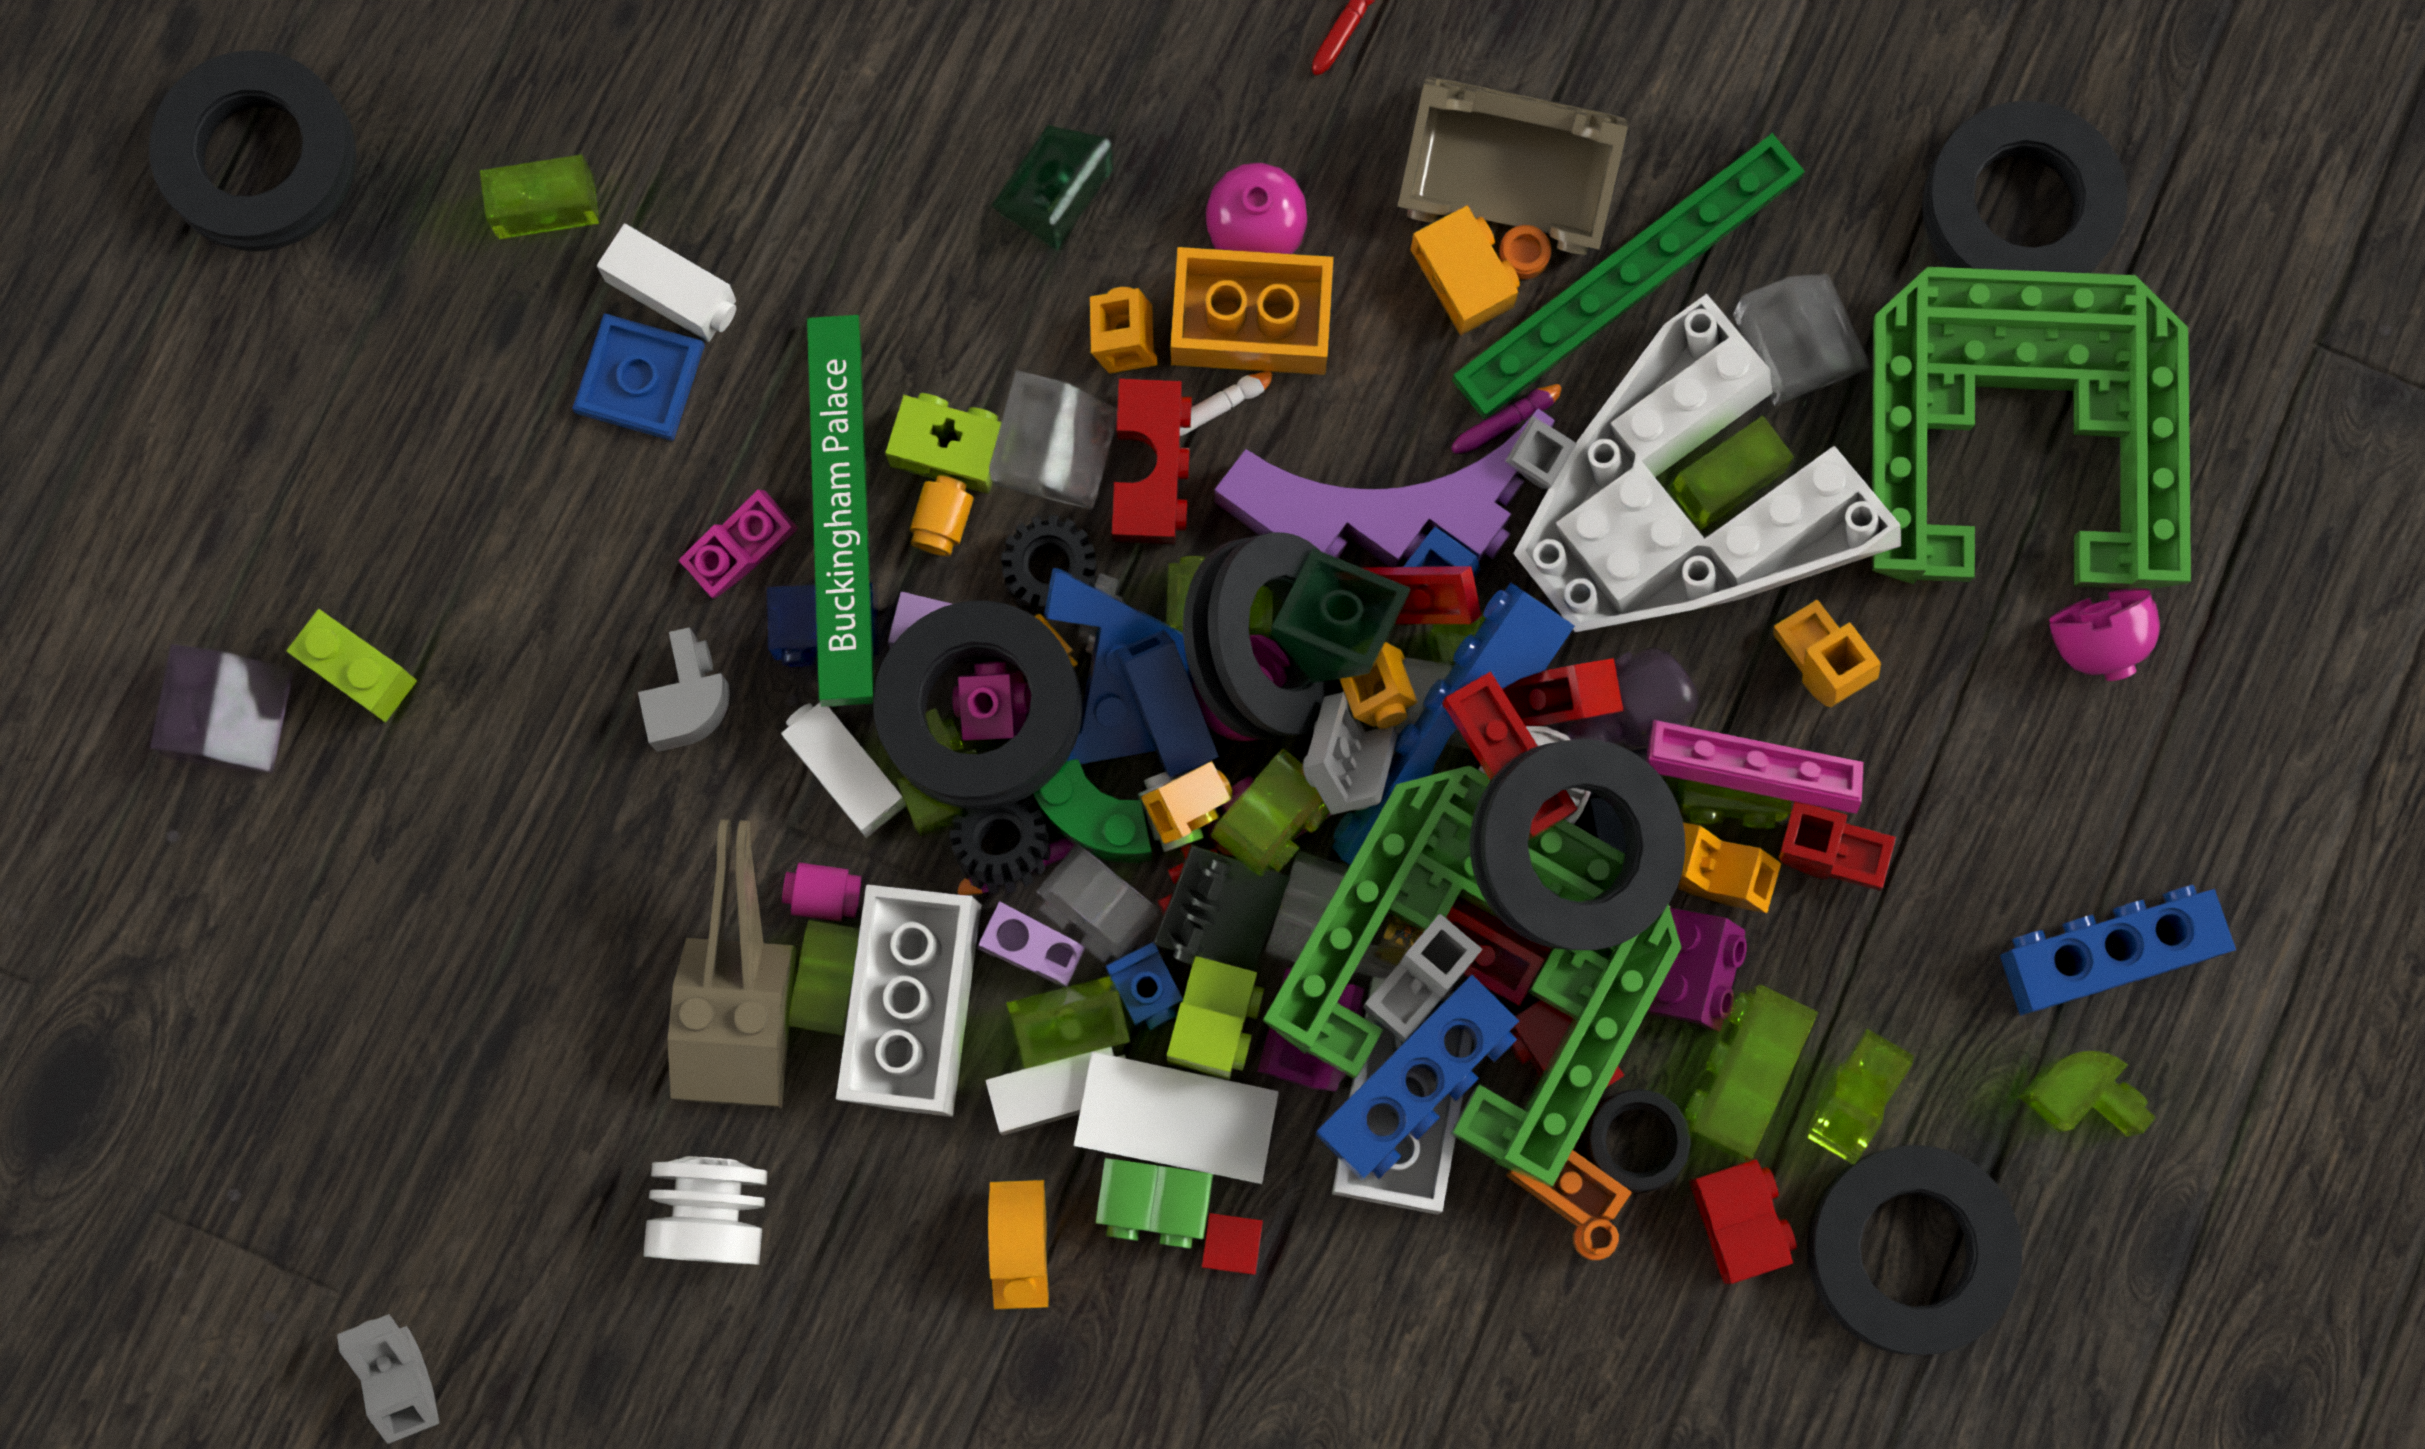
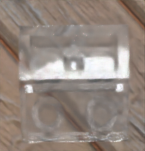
[1733,274,1870,406]
[989,370,1117,510]

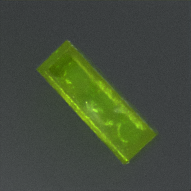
[1684,984,1819,1162]

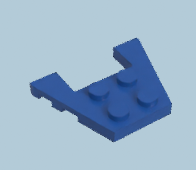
[1023,568,1193,764]

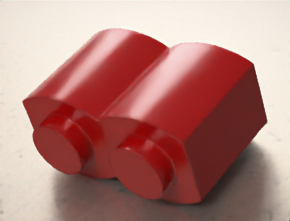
[1689,1159,1797,1284]

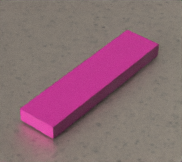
[1646,720,1863,814]

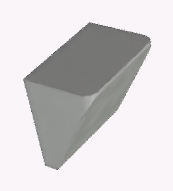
[1505,416,1577,489]

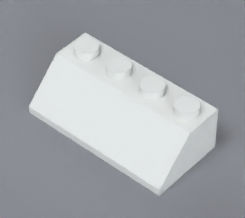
[836,885,982,1117]

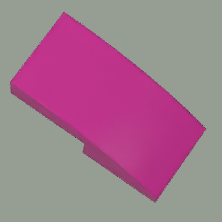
[679,489,798,598]

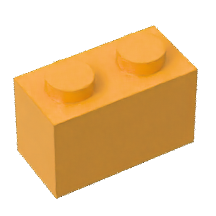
[1410,205,1520,336]

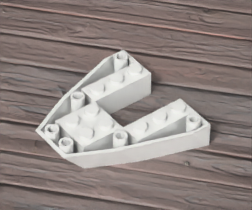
[1513,294,1901,632]

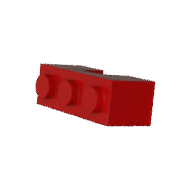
[1112,379,1192,544]

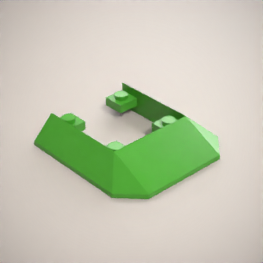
[1872,267,2191,589]
[1263,765,1681,1187]

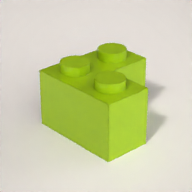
[1167,956,1264,1081]

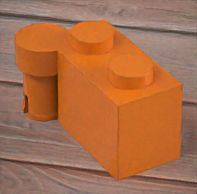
[1506,1150,1632,1261]

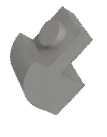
[638,627,730,752]
[1362,914,1482,1042]
[337,1314,439,1444]

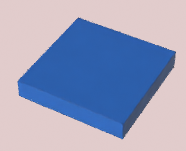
[572,313,705,441]

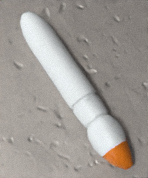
[1180,371,1273,436]

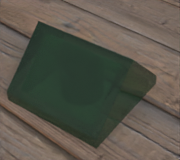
[991,125,1114,249]
[1270,548,1411,683]

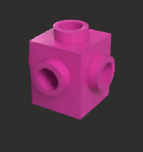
[952,661,1031,741]

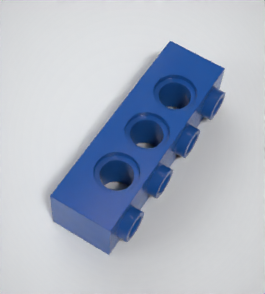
[1999,885,2236,1016]
[1315,975,1519,1181]

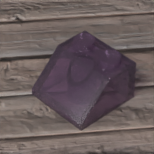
[150,644,293,773]

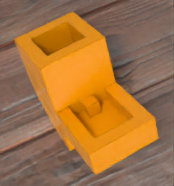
[1773,599,1881,707]
[1677,822,1781,913]
[988,1180,1049,1309]

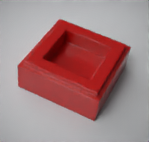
[1202,1213,1263,1275]

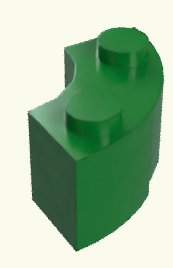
[1033,759,1152,863]

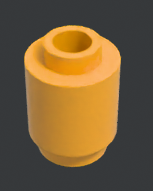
[909,475,974,557]

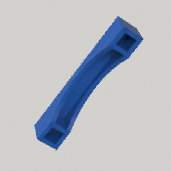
[1332,582,1575,865]

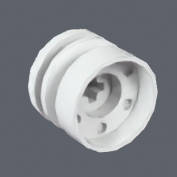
[643,1156,767,1265]

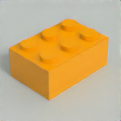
[1171,247,1334,375]

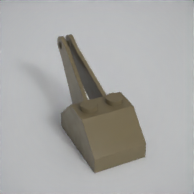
[668,819,797,1108]

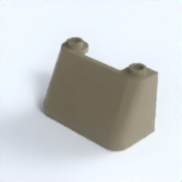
[1397,77,1628,255]

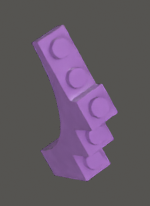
[1214,409,1555,567]

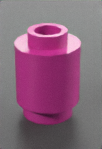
[782,862,861,922]

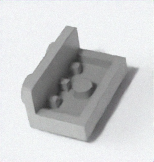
[1303,692,1398,815]

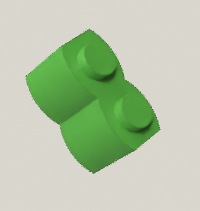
[1095,1158,1213,1248]

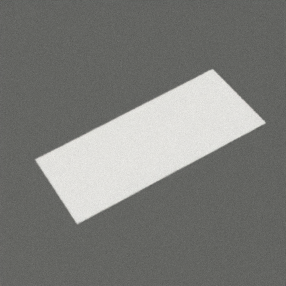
[1074,1051,1279,1184]

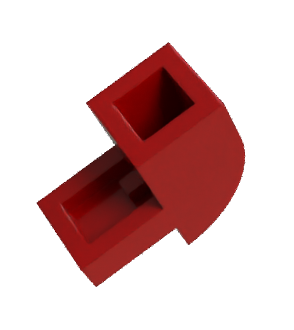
[1779,801,1896,891]

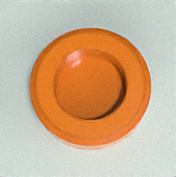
[1499,225,1551,280]

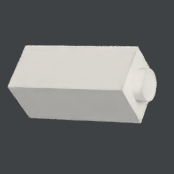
[597,223,736,342]
[781,703,907,838]
[985,1045,1126,1136]

